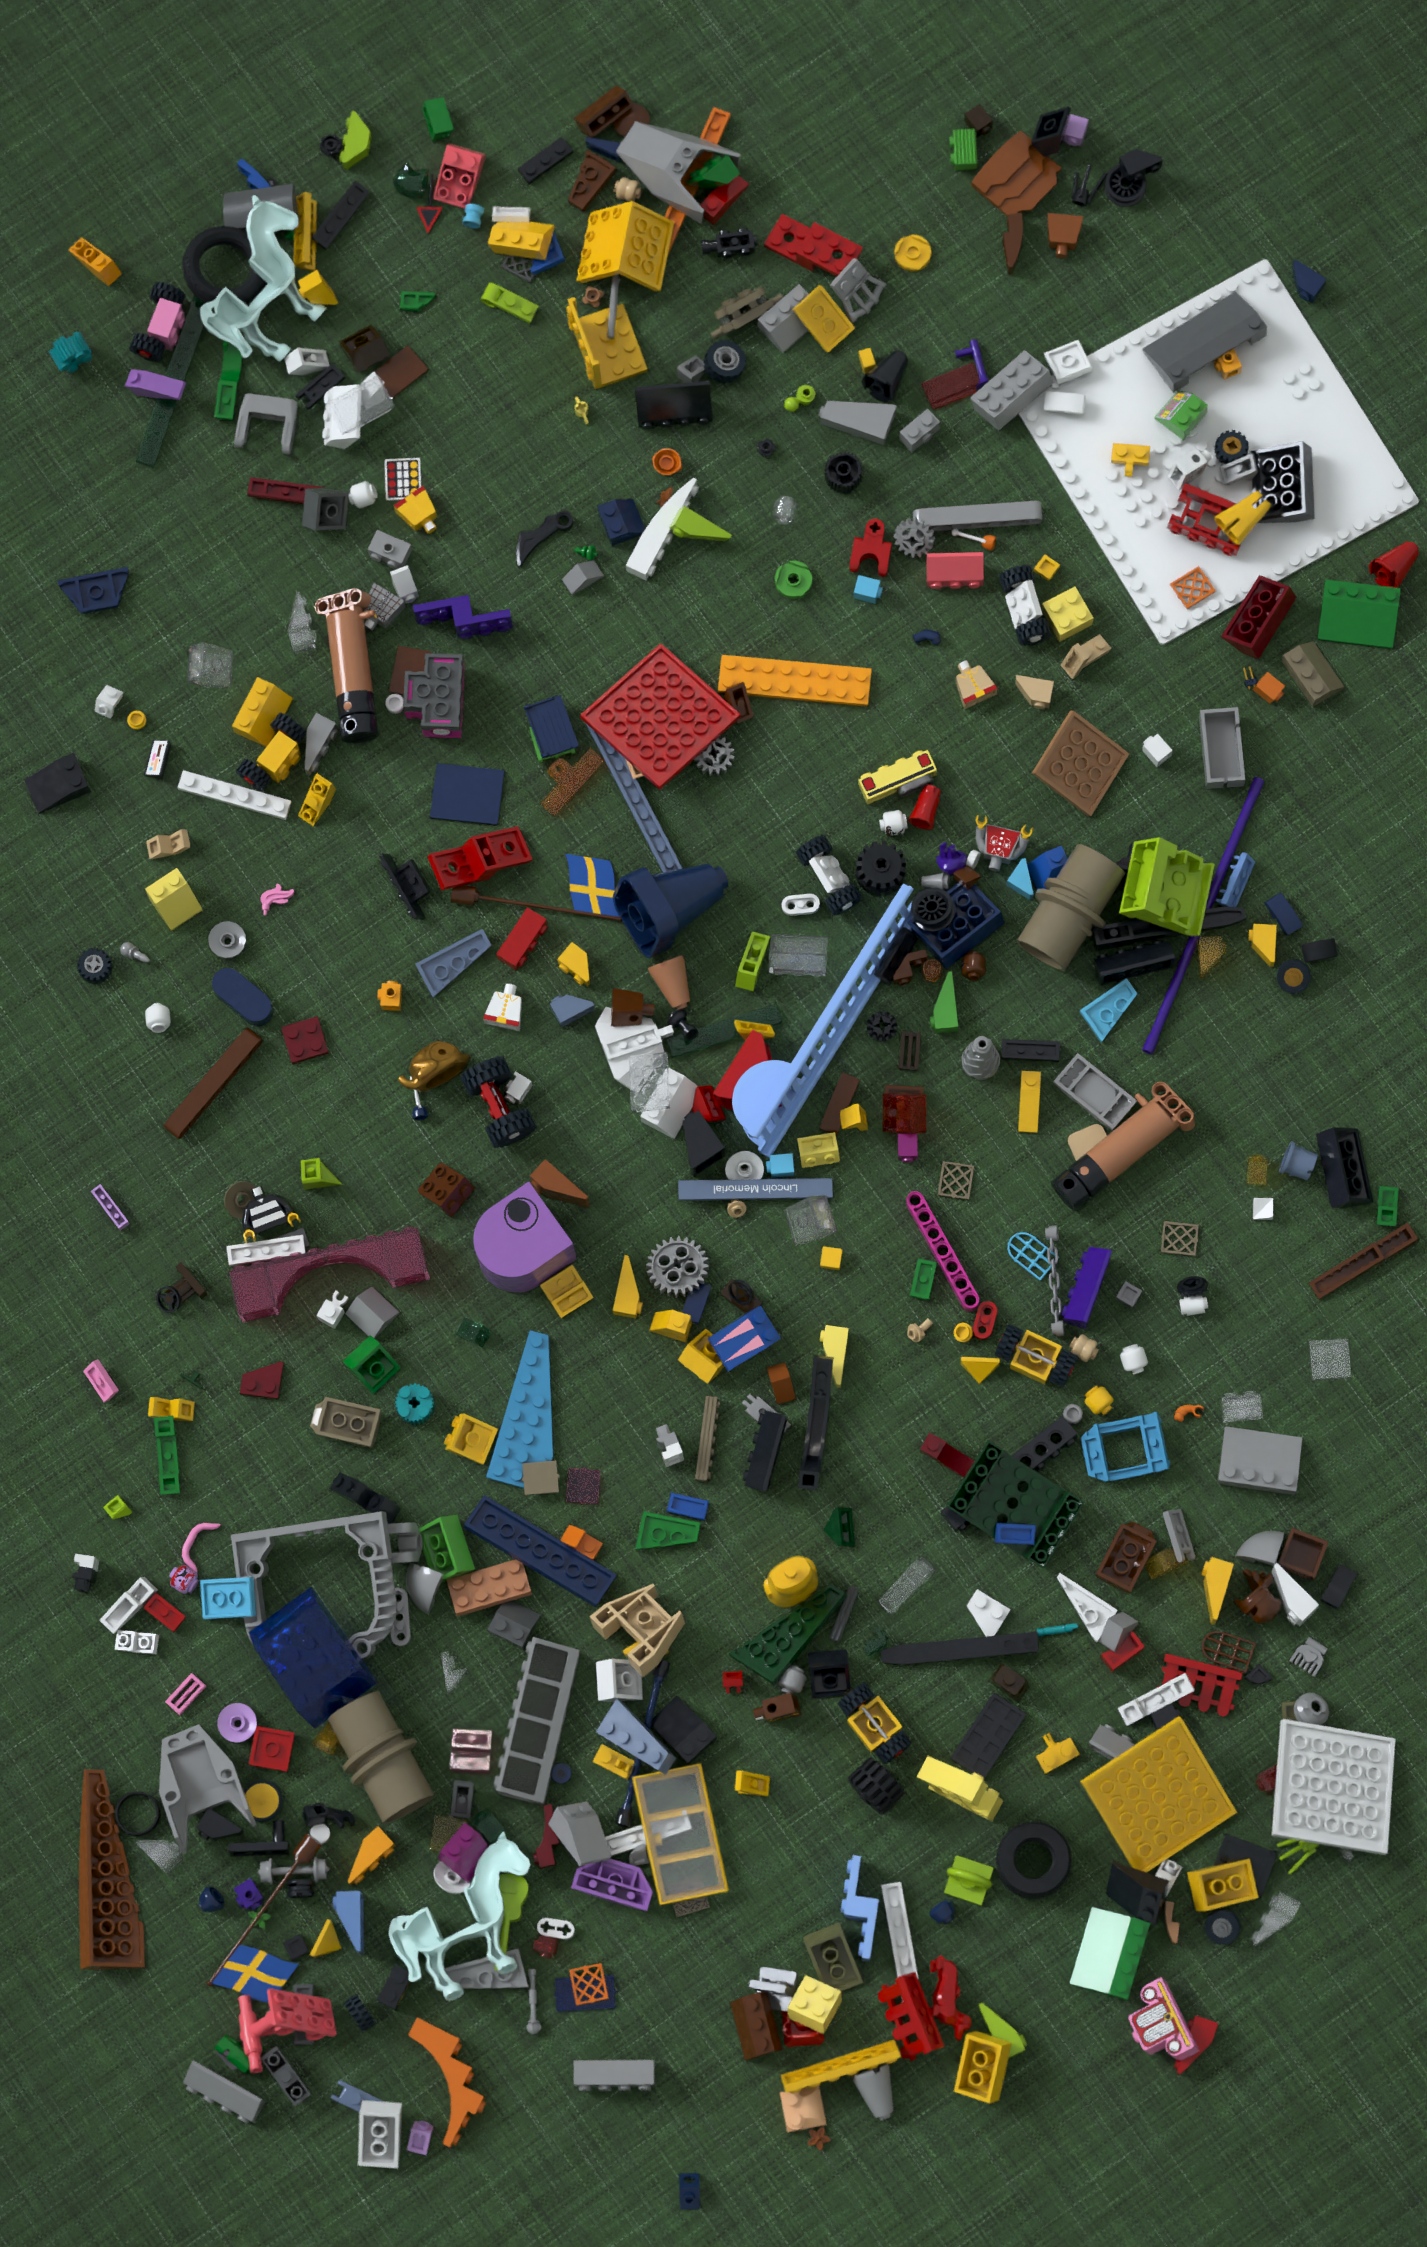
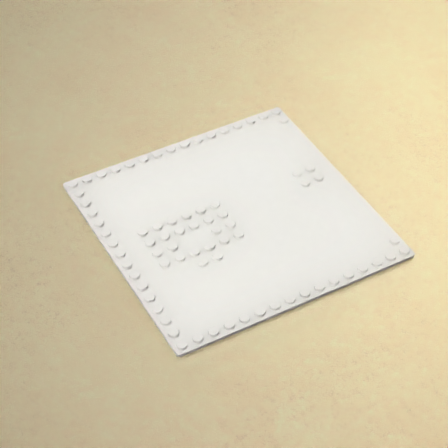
[1018,259,1419,645]

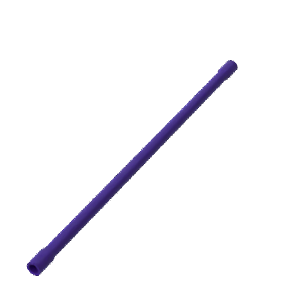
[1142,777,1265,1055]

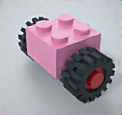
[129,282,186,362]

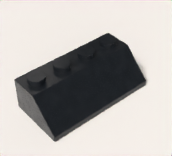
[1094,940,1175,986]
[1316,1127,1373,1208]
[742,1410,788,1492]

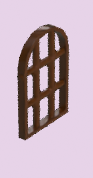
[1201,1631,1256,1673]

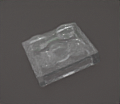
[1309,1338,1351,1381]

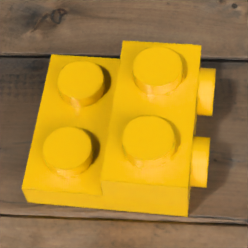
[444,1413,498,1465]

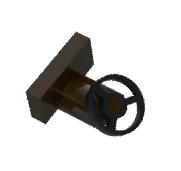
[156,1262,207,1313]
[720,1279,762,1314]

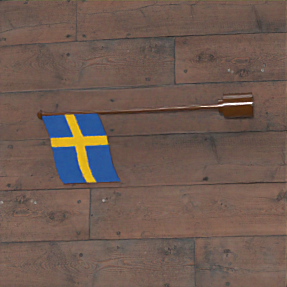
[451,854,622,923]
[207,1833,323,2002]

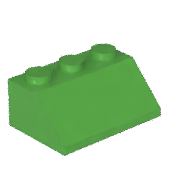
[419,1514,475,1583]

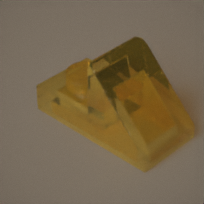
[312,1722,340,1755]

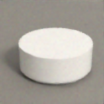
[385,694,404,714]
[966,850,981,870]
[310,1824,330,1844]

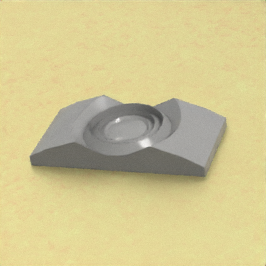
[1053,1053,1137,1130]

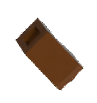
[893,949,927,986]

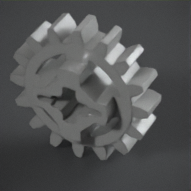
[894,517,935,558]
[694,737,734,776]

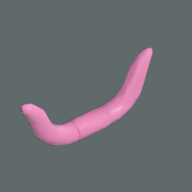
[182,1523,220,1573]

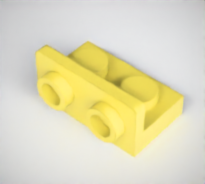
[797,1132,840,1168]

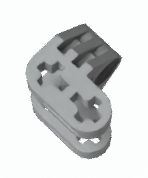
[388,1523,423,1564]

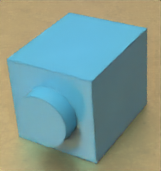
[854,575,883,604]
[766,1153,794,1178]

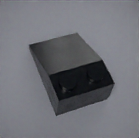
[24,753,91,814]
[651,1696,717,1766]
[1106,1861,1169,1925]

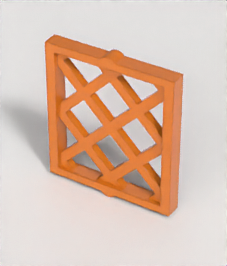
[1170,566,1216,609]
[569,1963,609,2005]

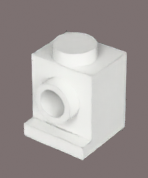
[505,1071,532,1104]

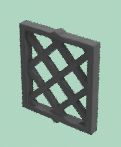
[501,255,535,283]

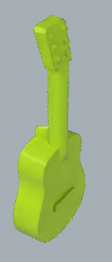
[494,1874,529,1971]

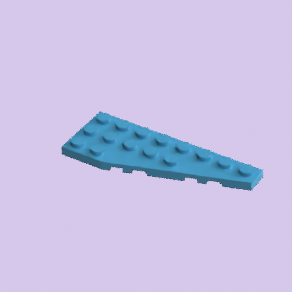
[486,1330,553,1489]

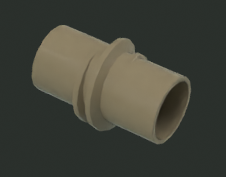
[1017,844,1125,971]
[328,1691,435,1824]

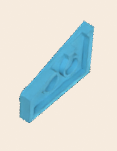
[1079,978,1137,1042]

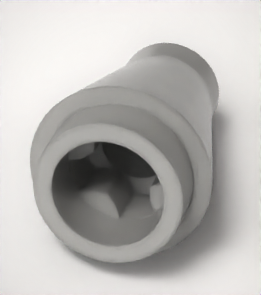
[921,873,950,891]

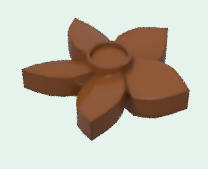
[656,487,673,507]
[807,2127,831,2151]

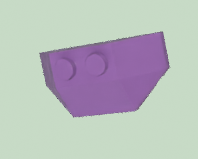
[571,1859,653,1911]

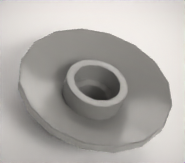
[208,921,246,958]

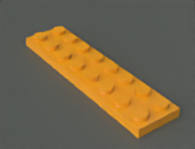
[718,655,872,707]

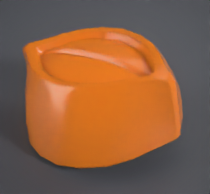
[652,448,682,476]

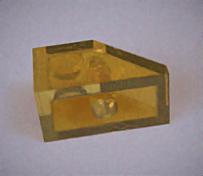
[1198,936,1226,979]

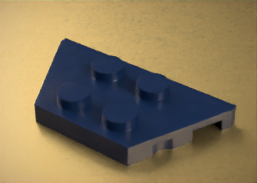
[57,567,129,614]

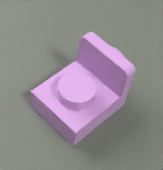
[407,2121,434,2155]

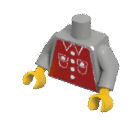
[975,815,1034,872]

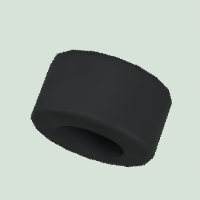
[1301,938,1338,963]

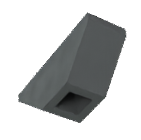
[261,2046,311,2107]

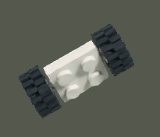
[999,565,1052,646]
[795,835,862,916]

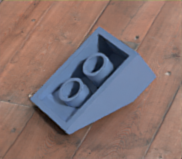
[333,1891,364,1954]

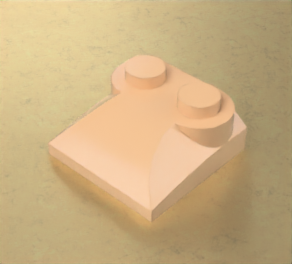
[780,2086,827,2133]

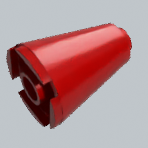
[1368,541,1419,588]

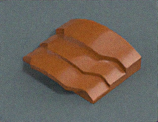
[971,131,1062,216]

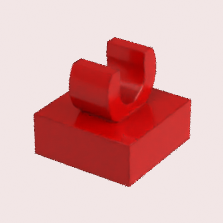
[723,1671,743,1693]

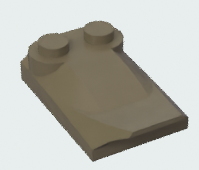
[310,1397,382,1448]

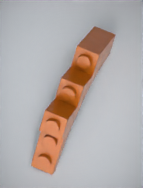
[408,2018,486,2148]

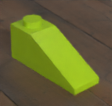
[669,506,732,541]
[735,931,770,991]
[978,2003,1027,2059]

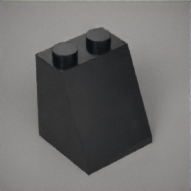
[683,1110,725,1177]

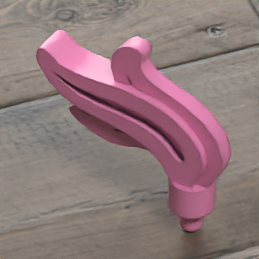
[260,884,294,916]

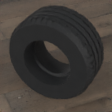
[996,1821,1072,1899]

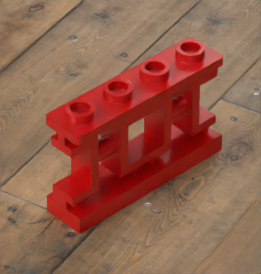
[1167,483,1241,556]

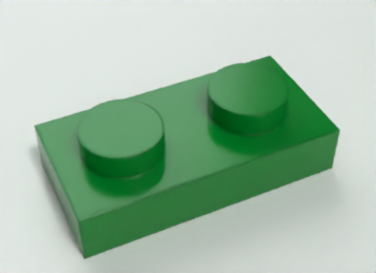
[910,1258,937,1301]

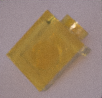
[1246,1154,1268,1185]

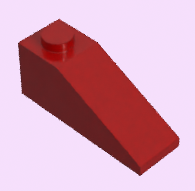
[700,176,749,225]

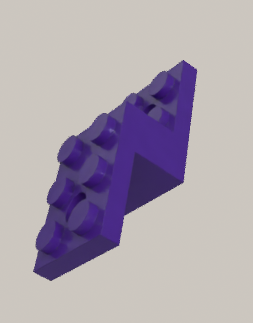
[413,595,513,639]

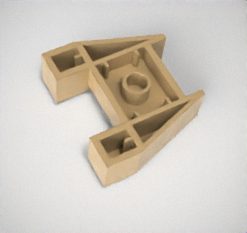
[590,1584,685,1677]

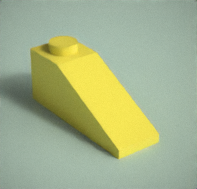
[820,1325,849,1388]

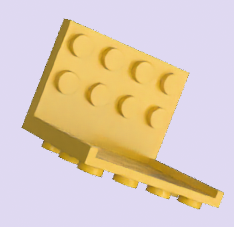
[577,201,674,292]
[566,297,648,389]

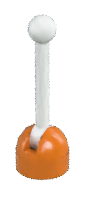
[951,529,996,551]

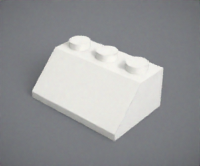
[322,385,362,449]
[640,1067,698,1139]

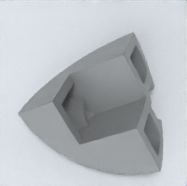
[1235,1531,1284,1566]
[406,1563,443,1615]

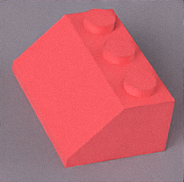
[926,552,983,589]

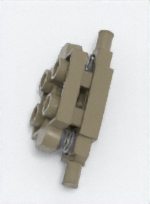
[710,286,783,340]

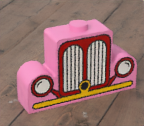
[1129,1977,1199,2060]

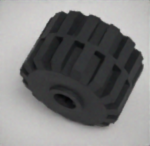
[856,841,906,896]
[848,1757,905,1815]

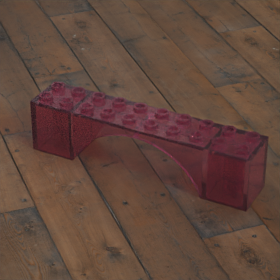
[229,1226,430,1323]

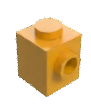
[1213,349,1242,380]
[377,981,402,1011]

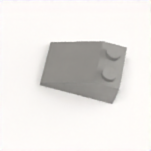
[548,1801,611,1866]

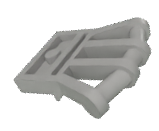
[830,258,887,323]

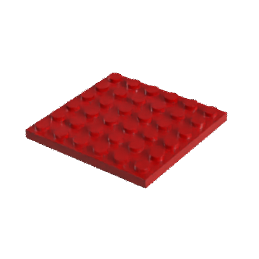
[580,643,741,790]

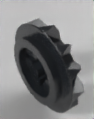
[867,1011,897,1041]
[1177,1276,1208,1298]

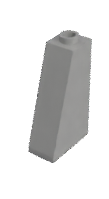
[818,401,897,445]

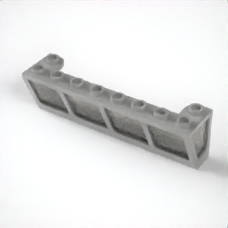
[494,1637,580,1805]

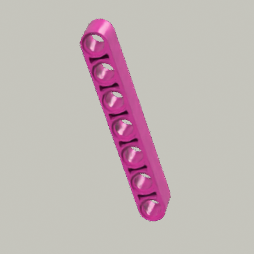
[906,1191,979,1312]

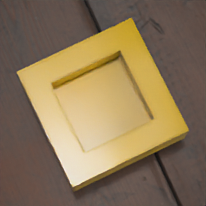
[1034,555,1060,581]

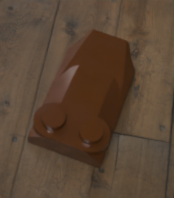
[1095,1521,1157,1593]

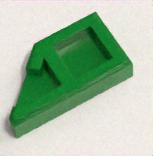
[400,291,436,312]

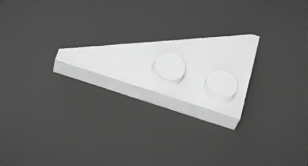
[1057,1573,1117,1642]

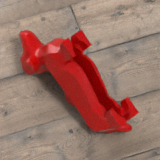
[929,1955,972,2041]

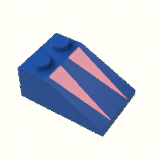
[708,1305,781,1371]

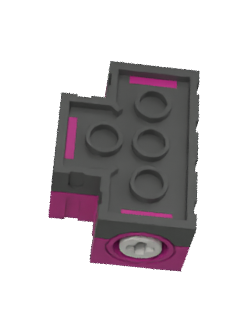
[403,653,465,738]

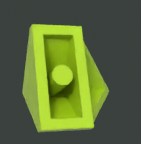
[301,1158,343,1190]

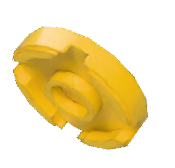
[894,235,931,272]

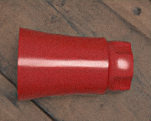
[908,785,941,830]

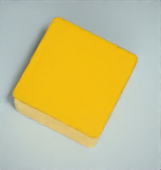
[859,348,876,374]
[820,1247,842,1270]

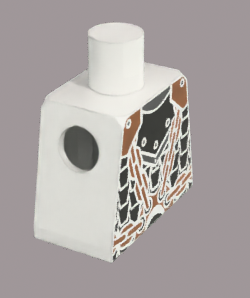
[1168,449,1212,490]

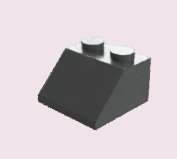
[302,488,349,530]
[487,1601,541,1650]

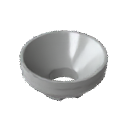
[1294,1693,1329,1726]

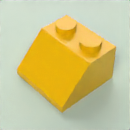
[678,1329,725,1384]

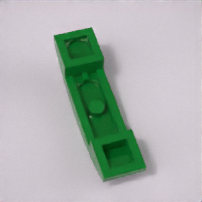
[154,1416,180,1495]

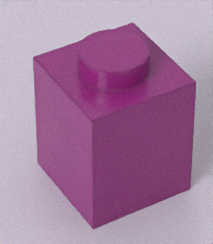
[898,1133,918,1163]

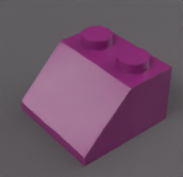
[438,1822,489,1883]

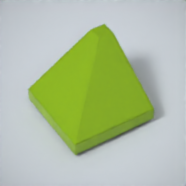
[103,1495,132,1520]

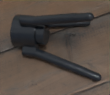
[1071,164,1107,207]

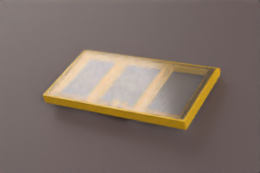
[632,1764,729,1906]

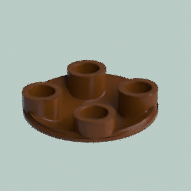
[613,103,650,137]

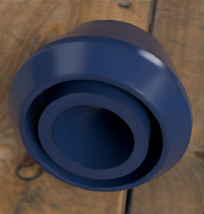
[199,1887,224,1913]
[930,1899,955,1925]

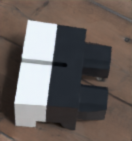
[72,1554,99,1593]

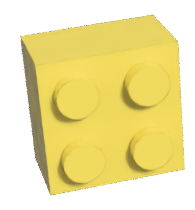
[1041,587,1093,642]
[787,1975,842,2034]

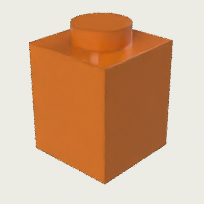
[1252,672,1285,704]

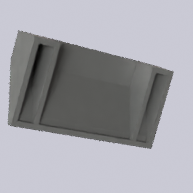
[1142,291,1267,393]

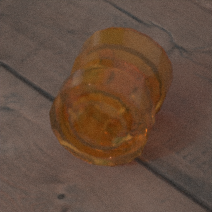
[922,959,942,982]

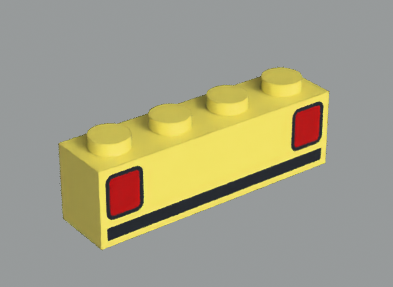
[858,750,937,805]

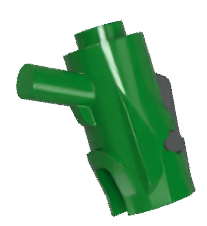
[214,2034,265,2074]

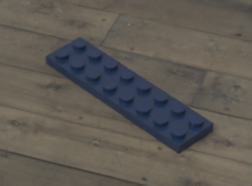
[463,1495,617,1608]

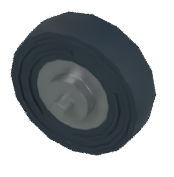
[1205,1908,1241,1945]

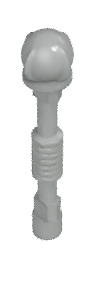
[527,1969,541,2034]

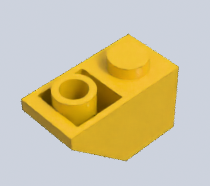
[557,942,590,987]

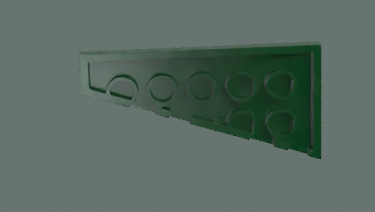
[729,1583,847,1685]

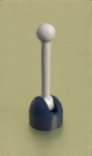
[410,1077,428,1121]

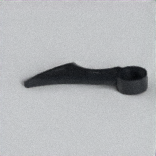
[517,511,573,568]

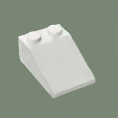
[1271,1563,1319,1627]

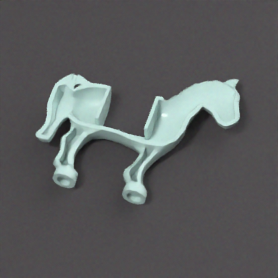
[200,195,326,362]
[389,1832,531,2001]

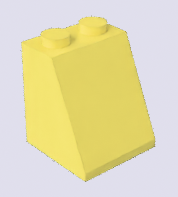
[145,868,203,931]

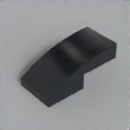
[1320,1564,1357,1610]

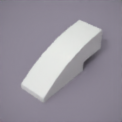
[100,1577,158,1634]

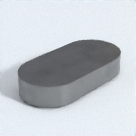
[897,774,934,797]

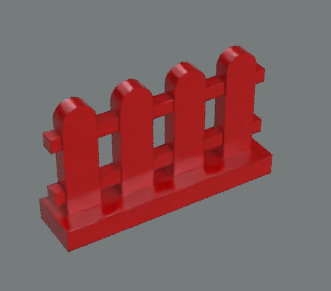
[1157,1653,1242,1716]
[878,1972,945,2061]

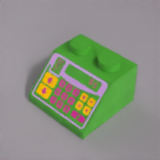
[1154,390,1208,440]

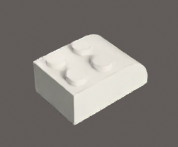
[358,2101,402,2168]

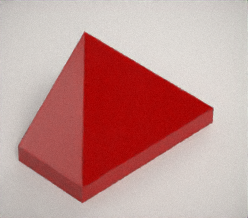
[692,1085,726,1122]

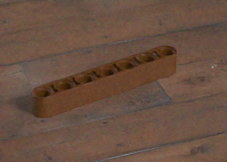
[163,1027,263,1139]

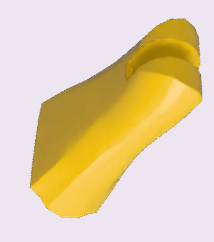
[1214,491,1272,545]

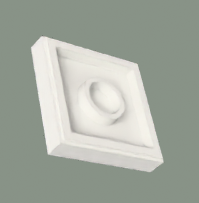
[1044,340,1093,385]

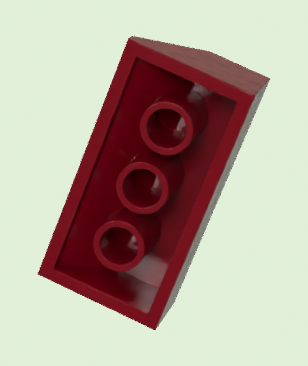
[1221,575,1297,659]

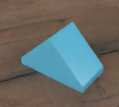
[1007,858,1033,900]

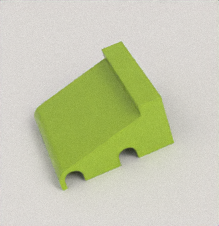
[1119,837,1215,936]

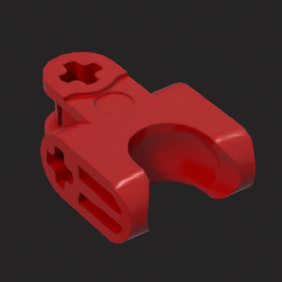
[850,519,892,577]

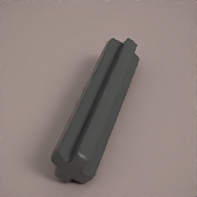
[830,1586,859,1642]

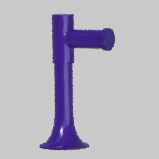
[955,339,990,390]

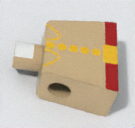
[956,660,997,709]

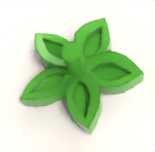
[248,1906,271,1929]

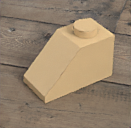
[1015,675,1054,709]

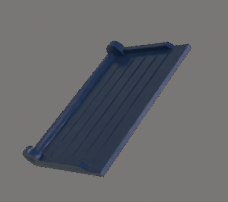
[524,695,579,758]

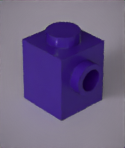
[234,1878,265,1911]

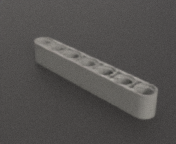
[912,501,1043,531]

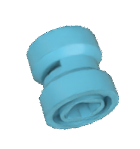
[462,204,484,228]

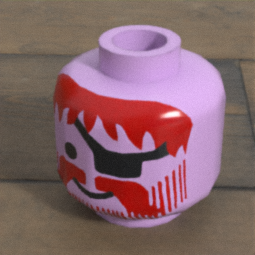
[169,1565,199,1594]

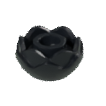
[319,134,342,157]

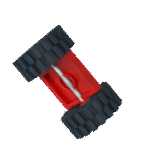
[461,1056,537,1148]

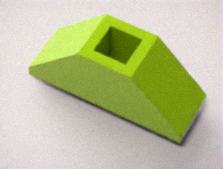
[340,111,372,170]

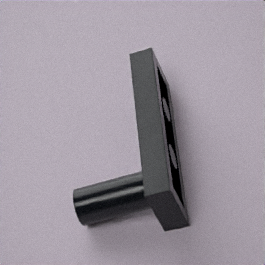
[228,1820,289,1857]

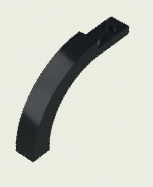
[798,1355,834,1490]

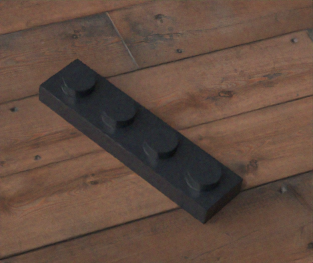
[311,180,370,249]

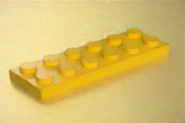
[780,2040,901,2094]

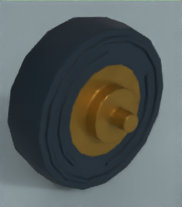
[1276,959,1311,994]

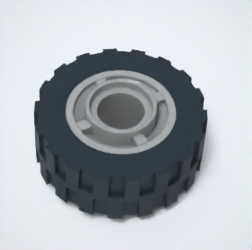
[703,340,746,383]

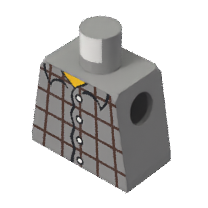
[363,583,406,631]

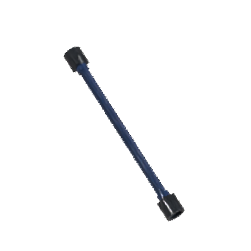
[615,1660,671,1827]

